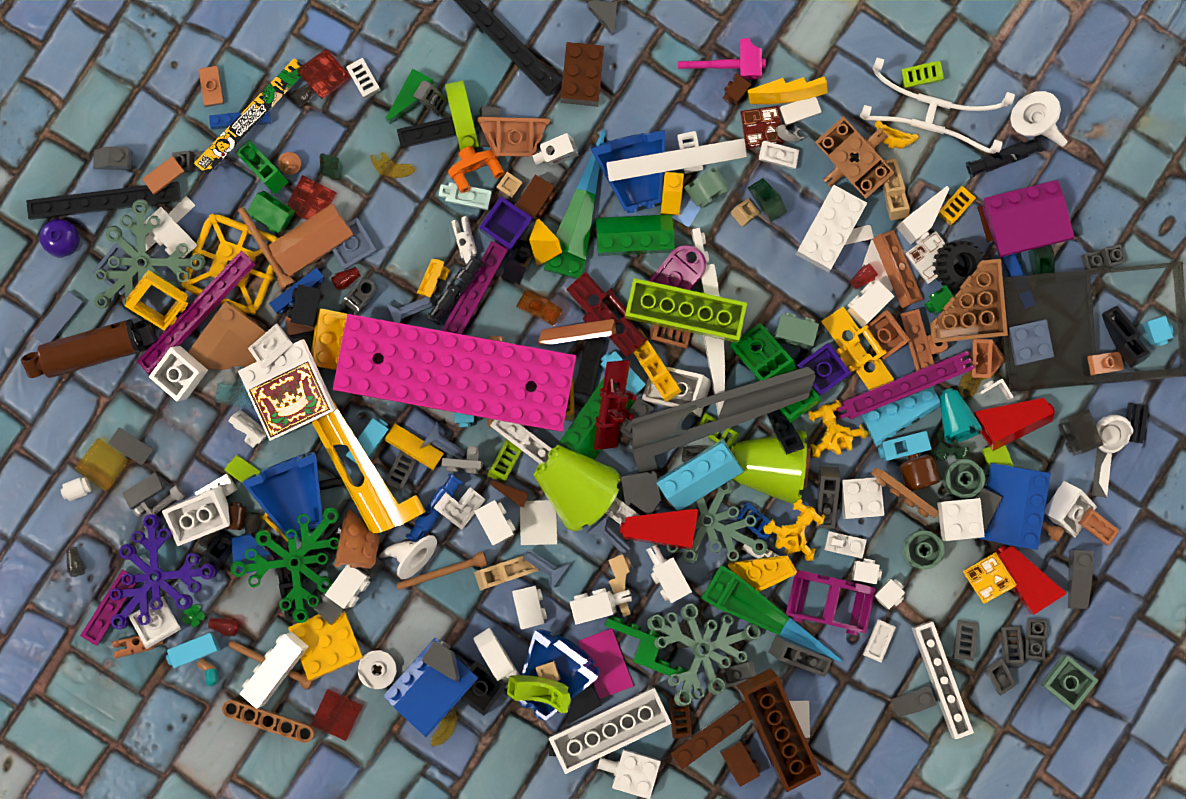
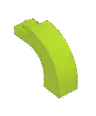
[445,80,479,151]
[507,675,571,713]

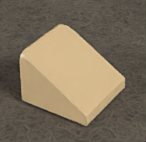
[731,198,760,227]

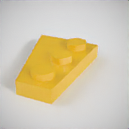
[728,555,797,592]

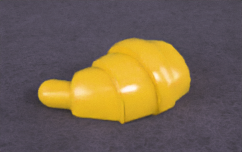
[874,121,919,149]

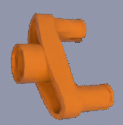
[448,146,505,194]

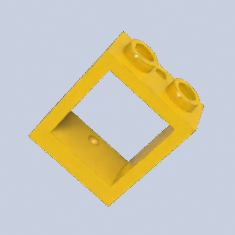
[125,270,188,331]

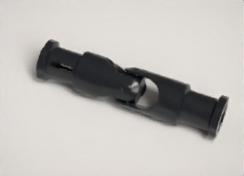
[966,136,1043,178]
[426,254,485,325]

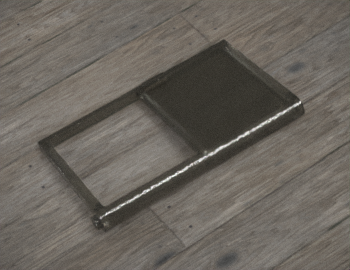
[1002,262,1186,392]

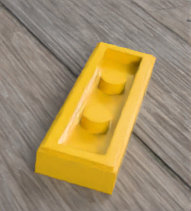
[385,423,444,470]

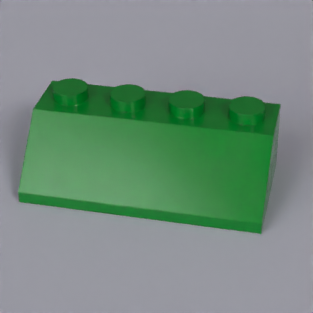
[596,215,675,256]
[560,378,635,460]

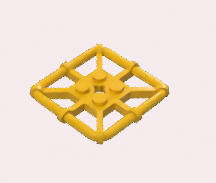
[181,213,279,315]

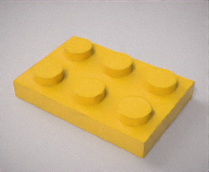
[311,308,347,370]

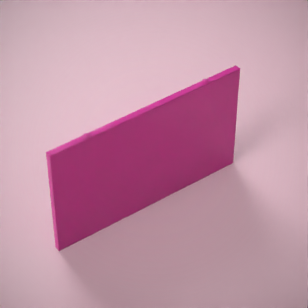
[578,628,634,699]

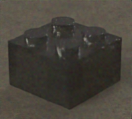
[1058,409,1104,456]

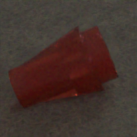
[850,263,878,290]
[331,267,361,291]
[208,617,239,637]

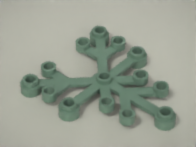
[94,199,205,309]
[650,481,767,564]
[647,604,760,707]

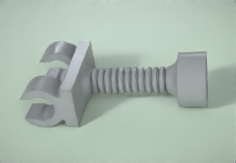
[132,485,185,531]

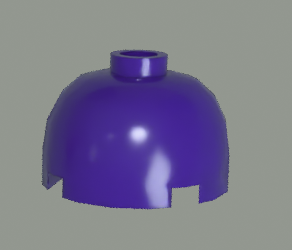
[39,219,80,258]

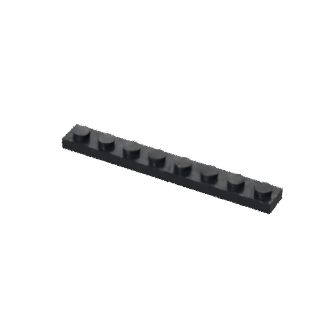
[453,0,560,97]
[26,182,182,220]

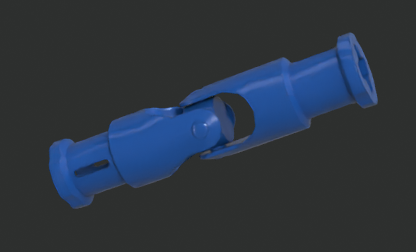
[406,473,463,542]

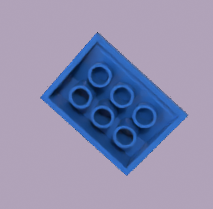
[978,463,1051,550]
[383,638,478,737]

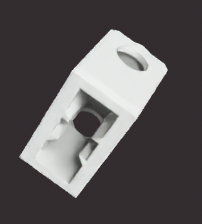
[532,133,579,166]

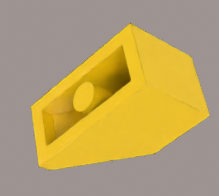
[660,172,684,216]

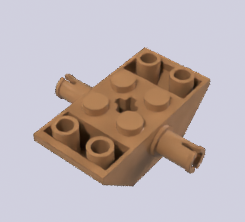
[815,116,894,199]

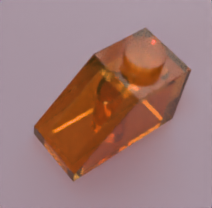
[516,290,562,326]

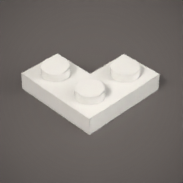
[434,487,486,530]

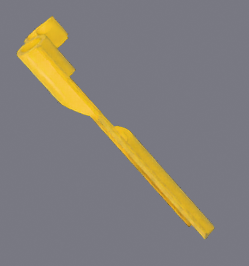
[312,394,426,533]

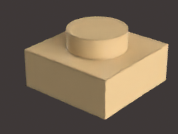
[496,172,523,199]
[536,661,561,681]

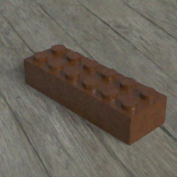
[736,668,821,792]

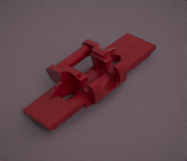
[566,272,647,357]
[594,360,637,450]

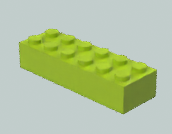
[625,278,747,343]

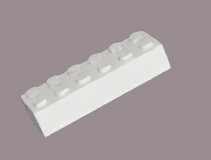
[549,687,672,774]

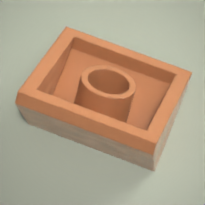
[868,310,910,360]

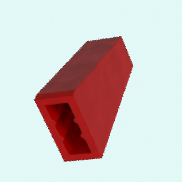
[974,398,1055,451]
[620,509,698,550]
[995,544,1066,615]

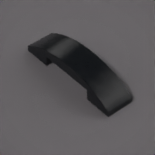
[767,409,804,455]

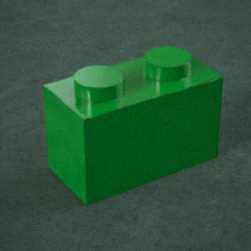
[247,191,295,233]

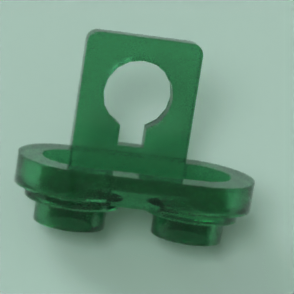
[931,431,970,461]

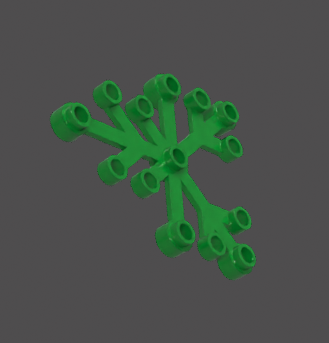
[231,507,339,623]

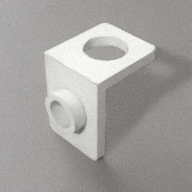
[977,379,1014,400]

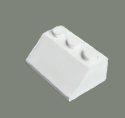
[162,486,230,546]

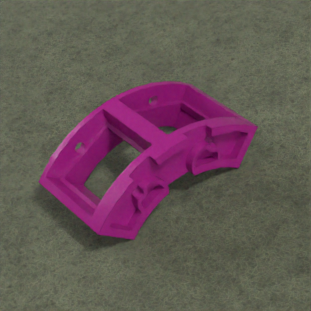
[786,570,876,635]

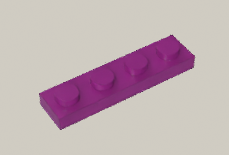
[80,569,138,646]

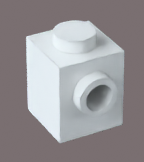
[851,559,882,584]
[874,579,905,609]

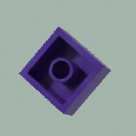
[796,342,851,396]

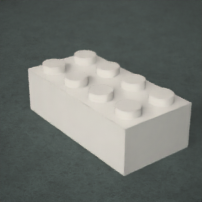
[795,185,867,273]

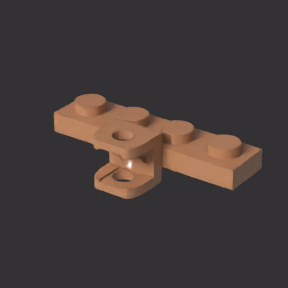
[900,309,948,371]

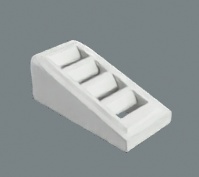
[346,58,381,100]
[677,131,703,174]

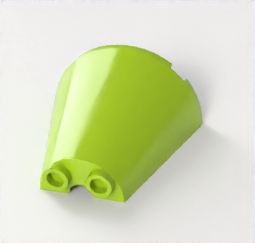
[731,430,807,505]
[533,445,621,531]

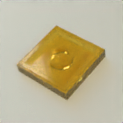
[74,438,130,491]

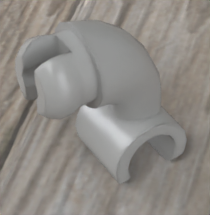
[776,124,804,143]

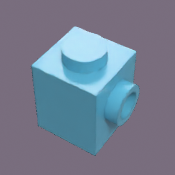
[1143,316,1174,347]

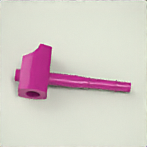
[678,38,766,80]

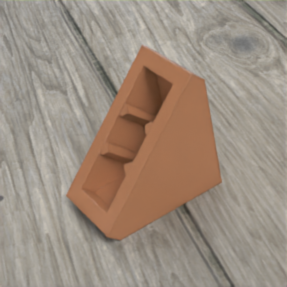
[969,339,1006,378]

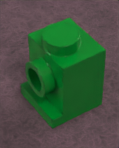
[924,285,954,315]

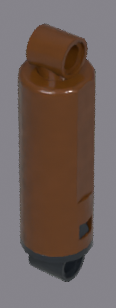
[20,319,157,378]

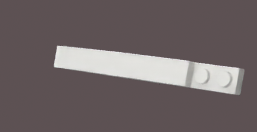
[691,228,725,417]
[490,420,640,525]

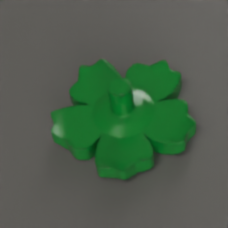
[182,604,206,628]

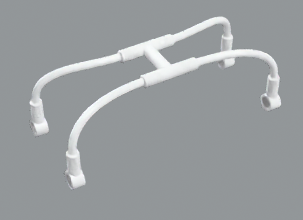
[860,57,1015,154]

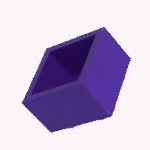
[479,196,533,252]

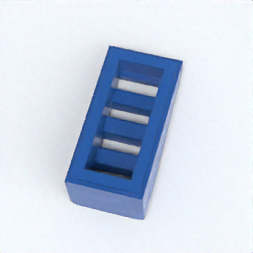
[737,502,773,541]

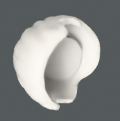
[1093,415,1133,453]

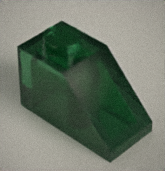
[747,178,787,222]
[1028,245,1055,286]

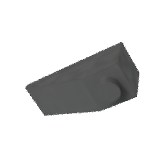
[815,466,841,529]
[1068,550,1094,609]
[768,635,833,677]

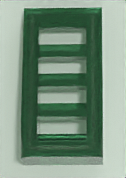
[319,153,343,180]

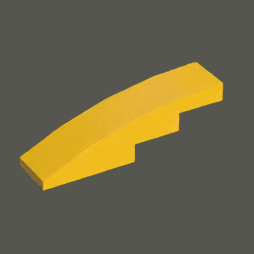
[747,77,828,104]
[633,328,682,402]

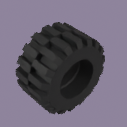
[932,241,985,289]

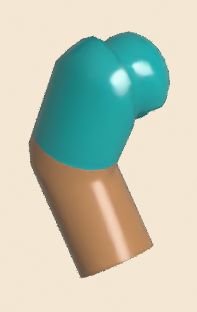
[197,658,218,686]

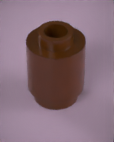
[226,502,246,530]

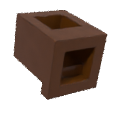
[722,73,751,106]

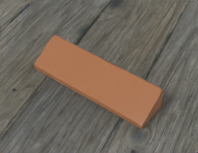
[873,230,923,308]
[538,319,617,346]

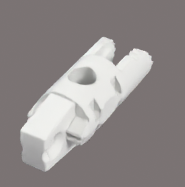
[451,216,477,264]

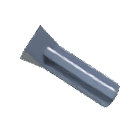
[386,297,432,323]
[420,421,466,460]
[586,511,631,554]
[523,549,569,590]

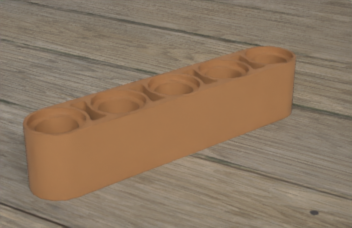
[222,699,316,743]

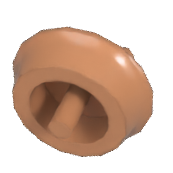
[278,152,301,175]

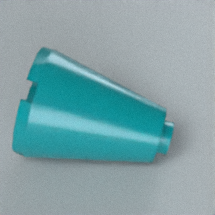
[940,388,983,444]

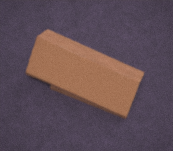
[268,203,354,276]

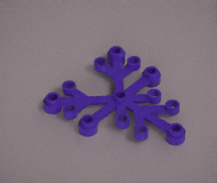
[109,514,217,630]

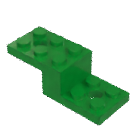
[730,323,821,423]
[605,616,688,678]

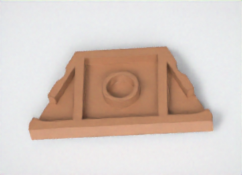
[478,117,550,157]
[334,508,380,569]

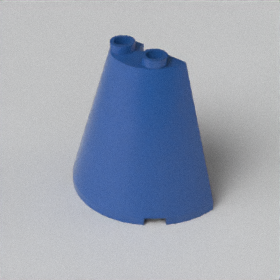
[591,130,666,214]
[243,452,323,539]
[519,629,600,721]

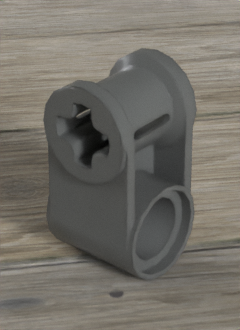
[342,279,377,315]

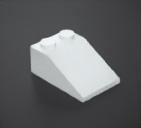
[896,186,949,245]
[642,367,712,417]

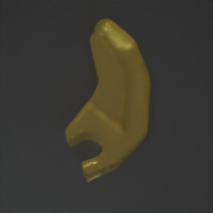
[370,152,415,178]
[958,371,997,397]
[430,707,458,747]

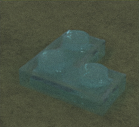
[214,368,253,409]

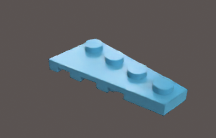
[862,388,941,447]

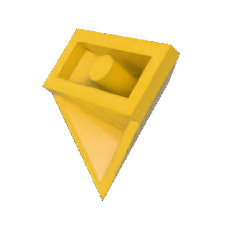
[529,219,562,266]

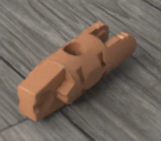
[112,635,163,659]

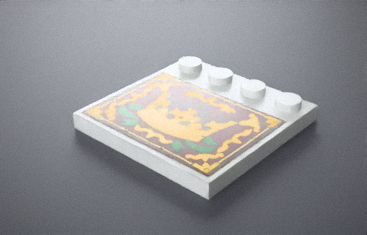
[238,339,336,441]

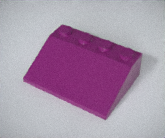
[982,180,1074,257]

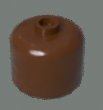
[899,453,941,492]

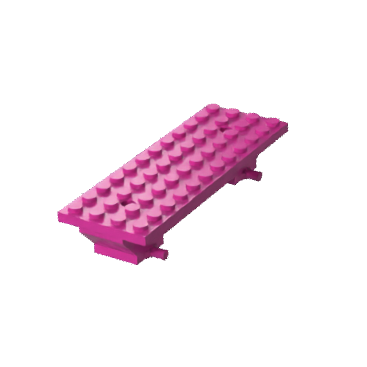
[333,314,576,432]

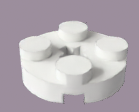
[358,650,397,689]

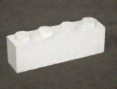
[240,632,309,709]

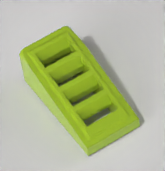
[901,61,944,88]
[698,413,739,450]
[488,439,522,484]

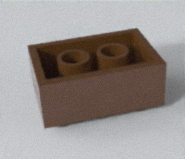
[560,42,604,107]

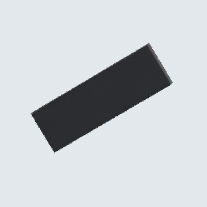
[397,116,457,149]
[574,338,606,396]

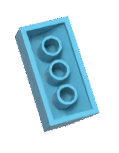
[657,439,744,511]

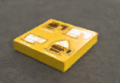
[963,552,1017,604]

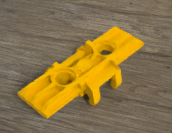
[821,306,894,390]

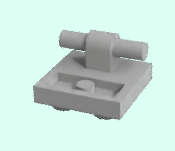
[442,446,483,474]

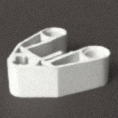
[473,627,520,689]

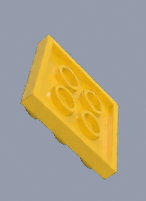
[288,606,363,681]

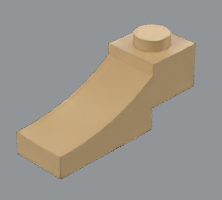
[882,158,910,221]
[608,554,632,617]
[474,555,539,591]

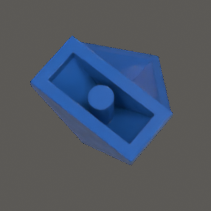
[232,533,270,574]

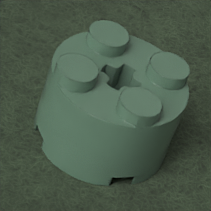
[684,166,728,208]
[942,459,985,499]
[902,531,944,570]

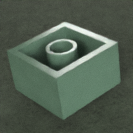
[773,312,819,350]
[1039,655,1099,711]

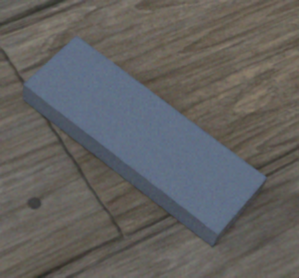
[32,291,84,344]

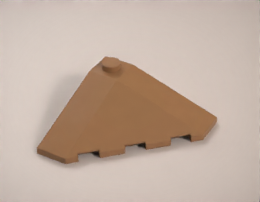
[930,259,1008,343]
[188,301,267,370]

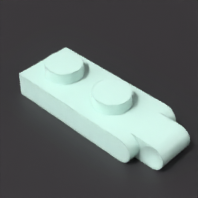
[438,182,492,211]

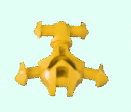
[808,399,869,458]
[763,499,825,561]

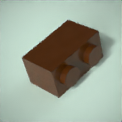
[515,174,556,221]
[720,740,761,787]

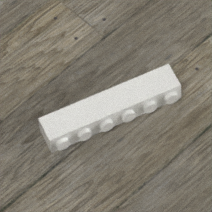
[912,621,974,740]

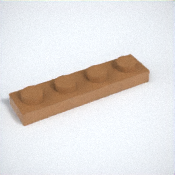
[871,468,939,518]

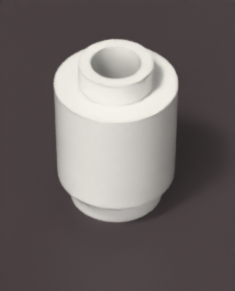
[60,477,91,502]

